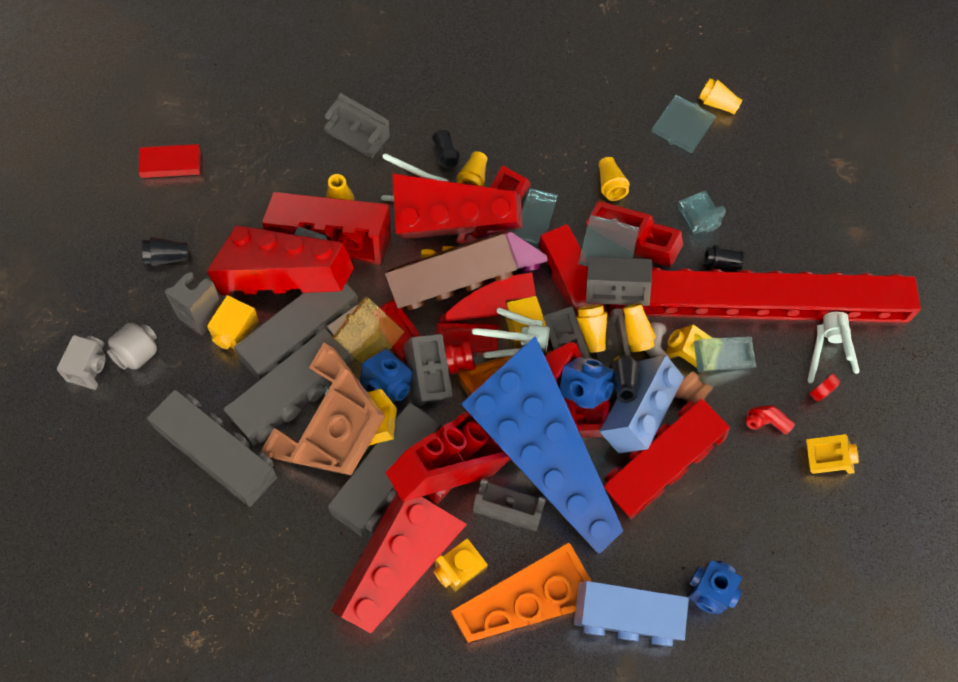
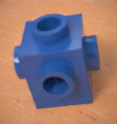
[360,349,412,403]
[559,357,614,409]
[689,560,743,615]

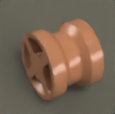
[675,371,713,404]

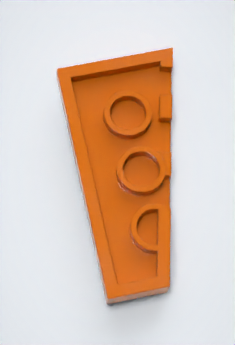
[450,542,592,643]

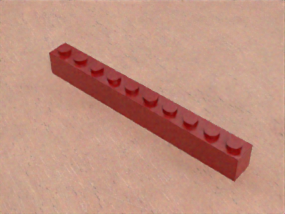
[607,268,921,323]

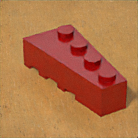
[206,225,354,295]
[603,398,730,520]

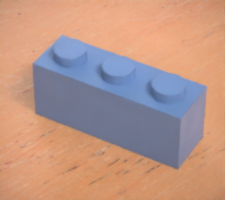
[599,355,684,453]
[574,581,689,647]

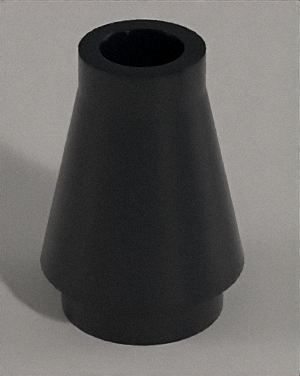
[142,237,188,267]
[608,355,640,403]

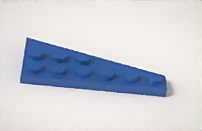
[461,336,623,554]

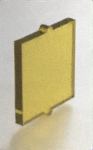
[332,296,404,364]

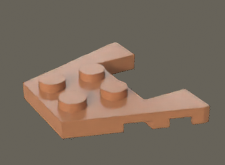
[261,342,385,475]

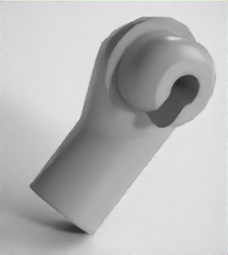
[644,322,670,359]

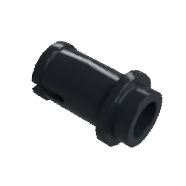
[432,130,460,168]
[704,245,745,271]

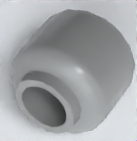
[107,323,157,370]

